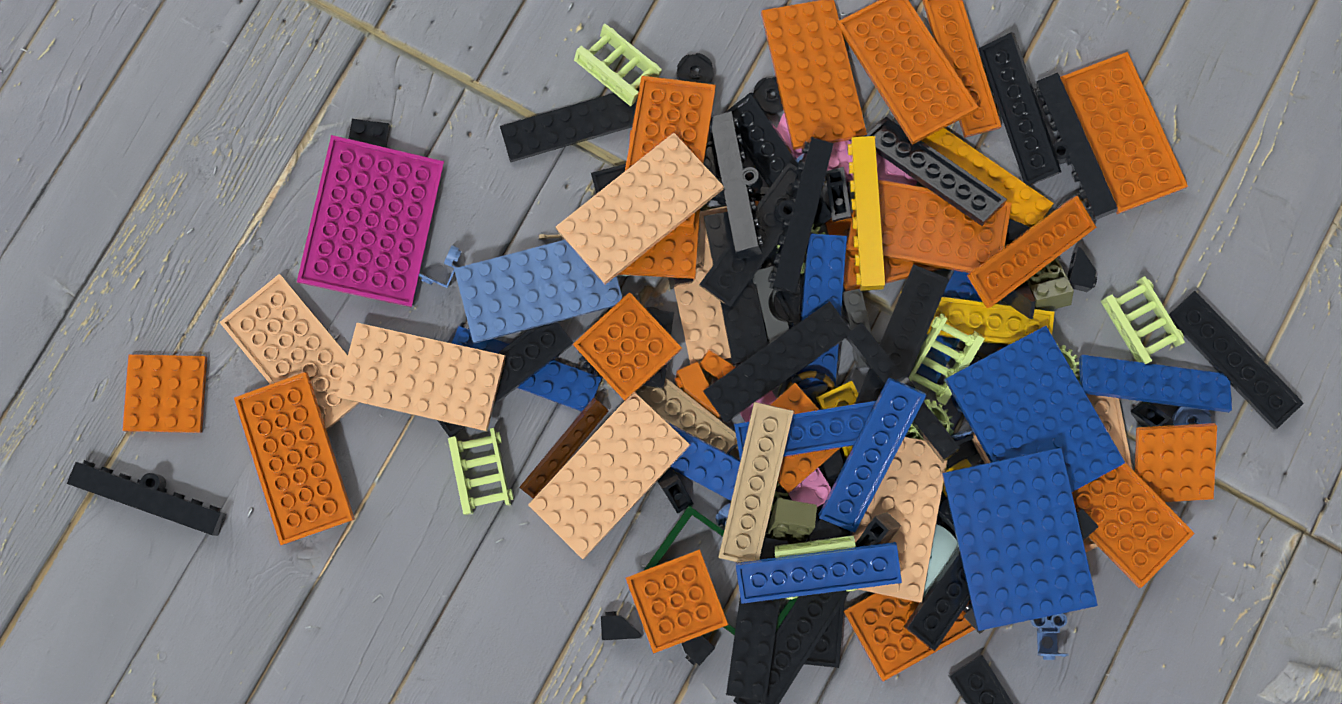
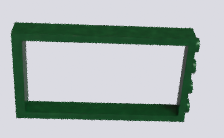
[644,506,799,635]

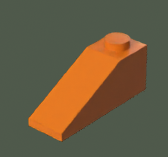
[674,362,720,418]

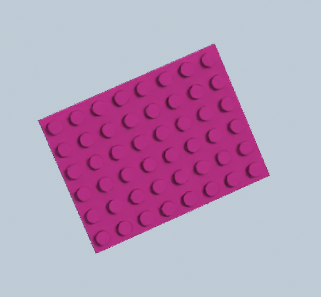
[297,135,444,308]

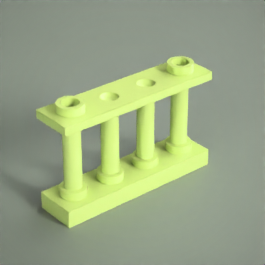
[574,24,662,106]
[1100,276,1185,364]
[909,313,985,405]
[448,428,514,515]
[775,535,857,599]

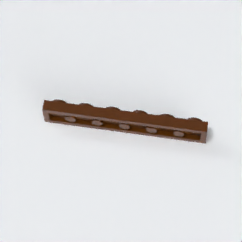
[519,398,609,499]

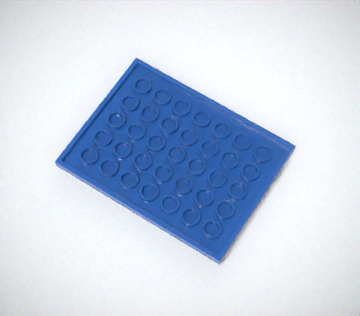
[944,326,1125,492]
[942,448,1098,631]

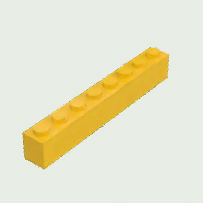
[847,136,885,291]

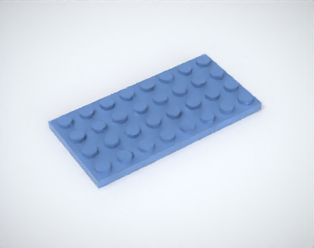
[454,240,622,343]

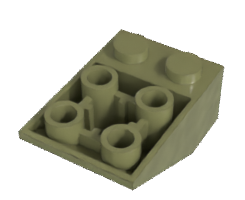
[1026,258,1074,311]
[764,498,817,544]

